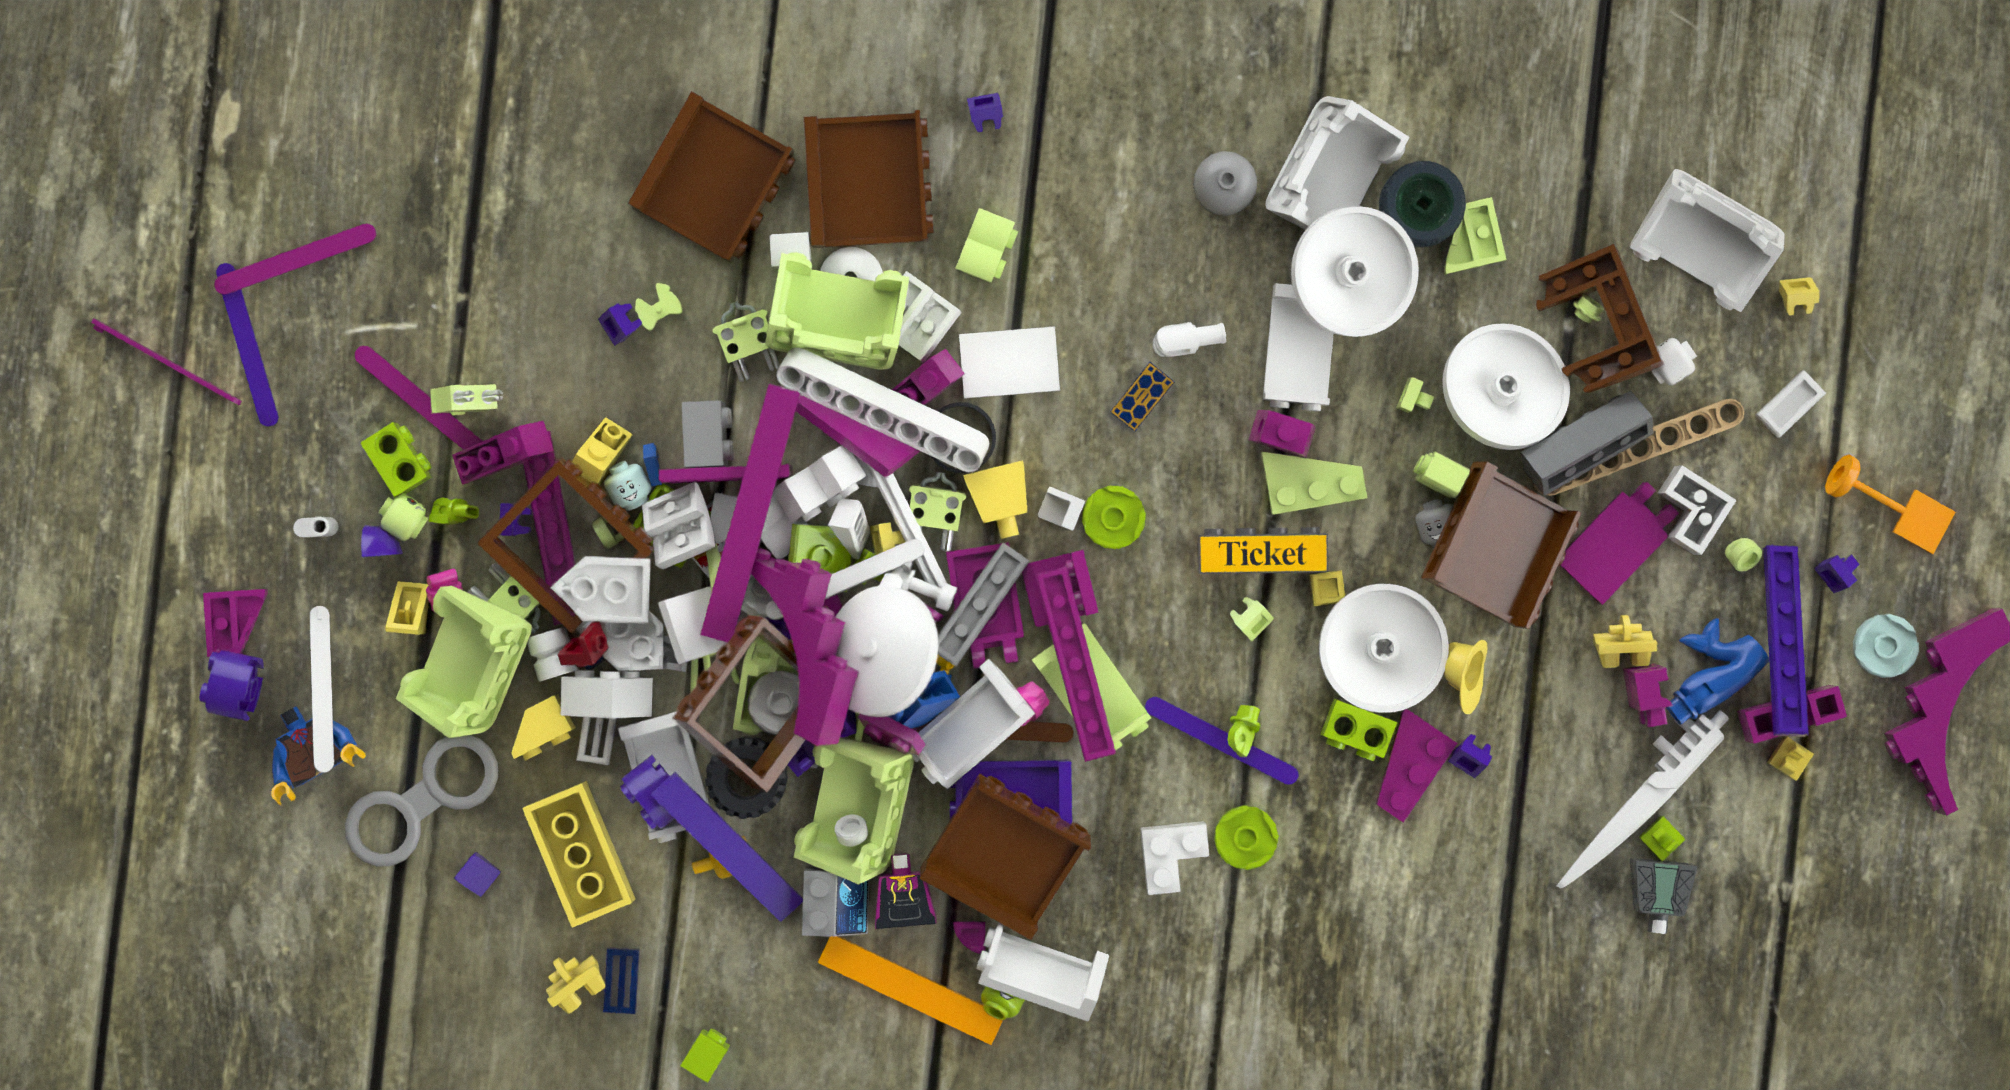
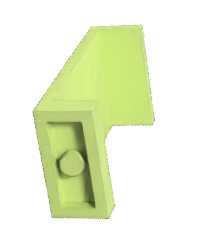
[1032,623,1151,751]

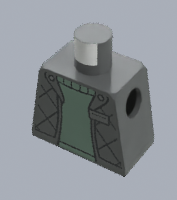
[1630,858,1697,934]

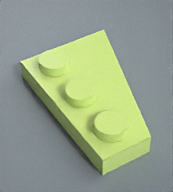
[1261,452,1367,515]

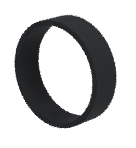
[931,402,996,473]

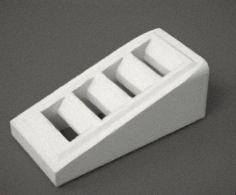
[828,498,870,559]

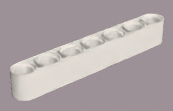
[776,348,989,472]

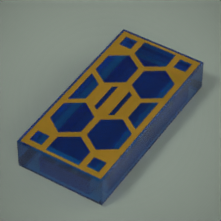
[1110,362,1175,432]

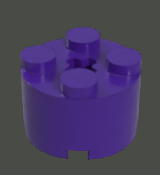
[199,650,264,721]
[620,755,674,829]

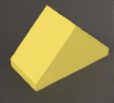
[385,581,429,635]

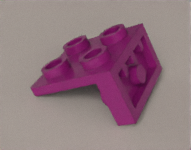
[1022,550,1099,627]

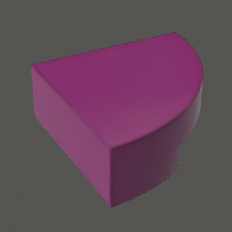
[953,921,986,954]

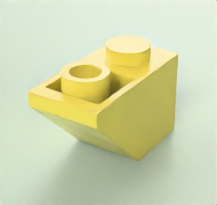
[572,417,632,485]
[511,694,575,761]

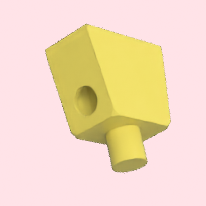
[963,460,1027,539]

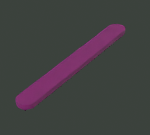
[214,224,377,295]
[91,318,242,405]
[355,346,483,450]

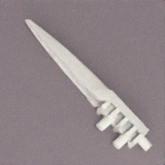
[1556,710,1729,888]

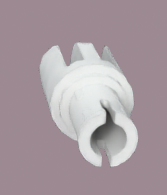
[1153,322,1226,357]

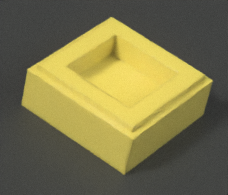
[1309,570,1345,606]

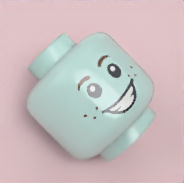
[604,461,652,511]

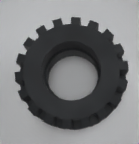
[705,736,788,819]

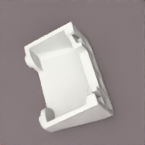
[1266,96,1409,230]
[1630,169,1785,312]

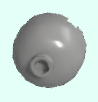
[1193,151,1258,216]

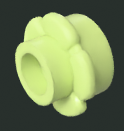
[1573,295,1604,323]

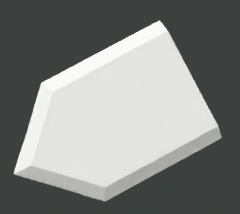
[551,556,650,624]
[576,611,664,671]

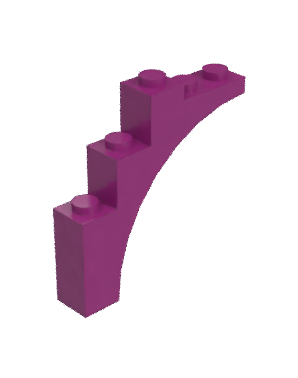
[751,548,859,746]
[1884,608,2010,816]

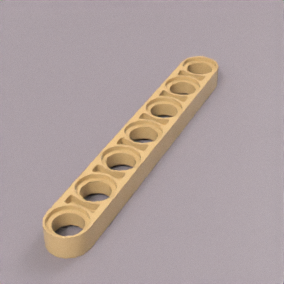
[1534,399,1744,496]

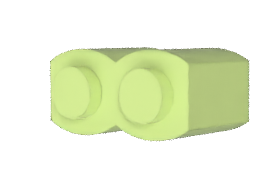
[956,208,1018,283]
[1413,451,1470,498]

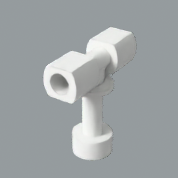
[879,560,957,612]

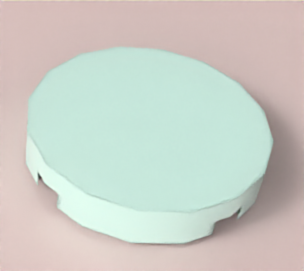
[1853,614,1919,678]

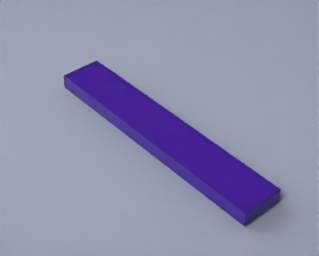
[1763,545,1809,737]
[651,772,803,922]

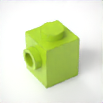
[680,1028,730,1083]

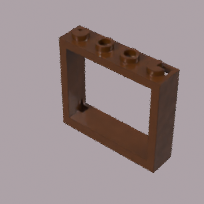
[477,456,654,633]
[672,614,805,792]

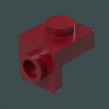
[557,622,609,667]

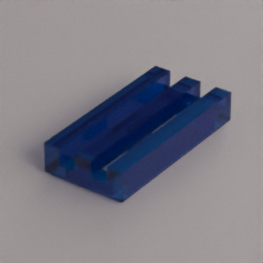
[603,947,640,1014]

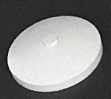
[1291,206,1418,336]
[1443,324,1570,450]
[1319,584,1449,713]
[836,586,938,717]

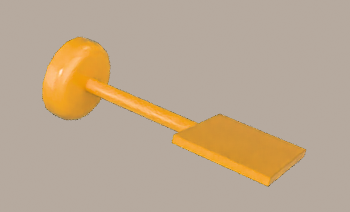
[1825,454,1956,554]

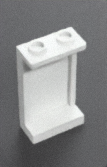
[908,659,1035,789]
[618,711,710,843]
[976,922,1109,1021]

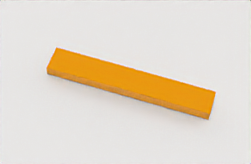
[818,936,1003,1045]

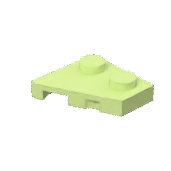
[1444,197,1507,275]

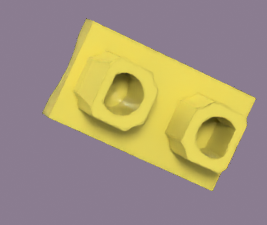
[1593,615,1657,668]
[546,955,605,1014]

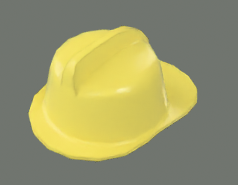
[1444,640,1487,714]

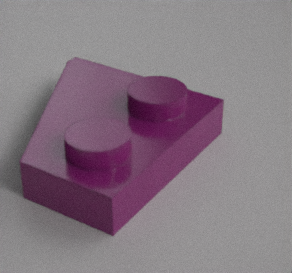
[203,589,268,657]
[858,714,925,755]

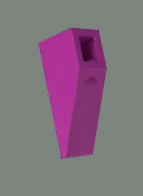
[892,349,965,405]
[452,421,554,485]

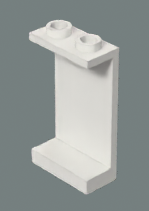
[1263,283,1334,411]

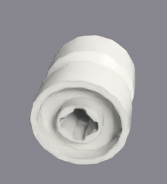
[527,627,579,682]

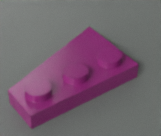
[1376,709,1458,823]

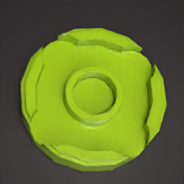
[1082,486,1146,549]
[1214,805,1279,870]

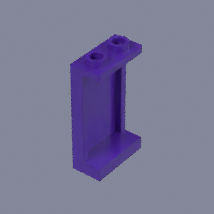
[949,760,1072,824]

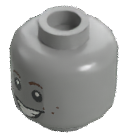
[1415,499,1453,549]

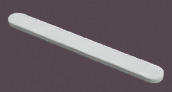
[766,539,925,620]
[310,606,334,773]

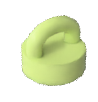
[592,516,624,549]
[1725,538,1762,572]

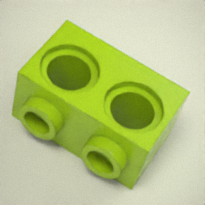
[360,422,432,497]
[1321,699,1397,761]

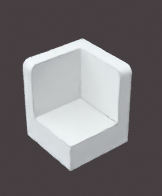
[770,232,811,269]
[1038,486,1085,531]

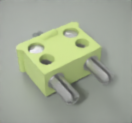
[713,301,780,382]
[430,384,503,415]
[909,472,967,551]
[467,563,540,634]

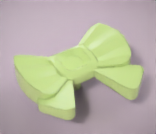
[635,283,683,331]

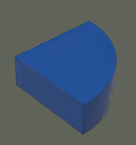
[643,443,662,487]

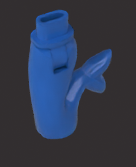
[1666,618,1769,725]

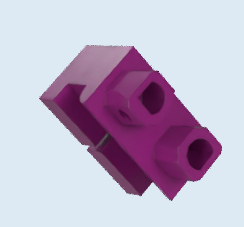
[1623,663,1672,727]

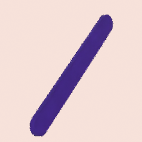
[216,263,279,427]
[1145,697,1299,785]

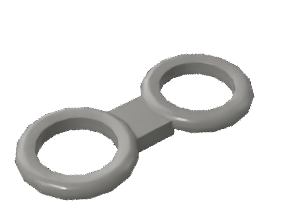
[345,735,498,867]

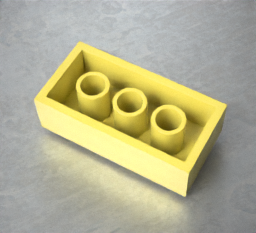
[522,781,636,928]

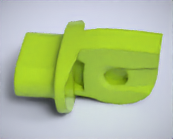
[428,497,479,525]
[1228,705,1261,757]

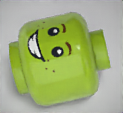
[981,986,1025,1020]

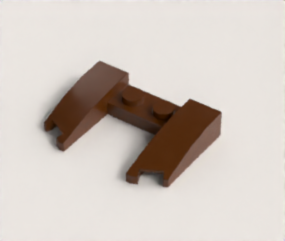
[1536,244,1665,393]

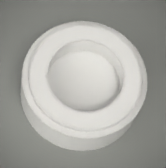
[835,814,868,847]

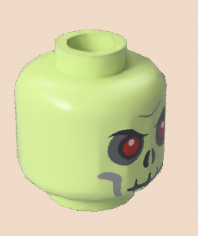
[378,493,428,541]

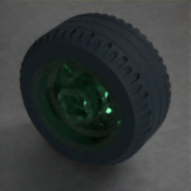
[1379,161,1466,247]

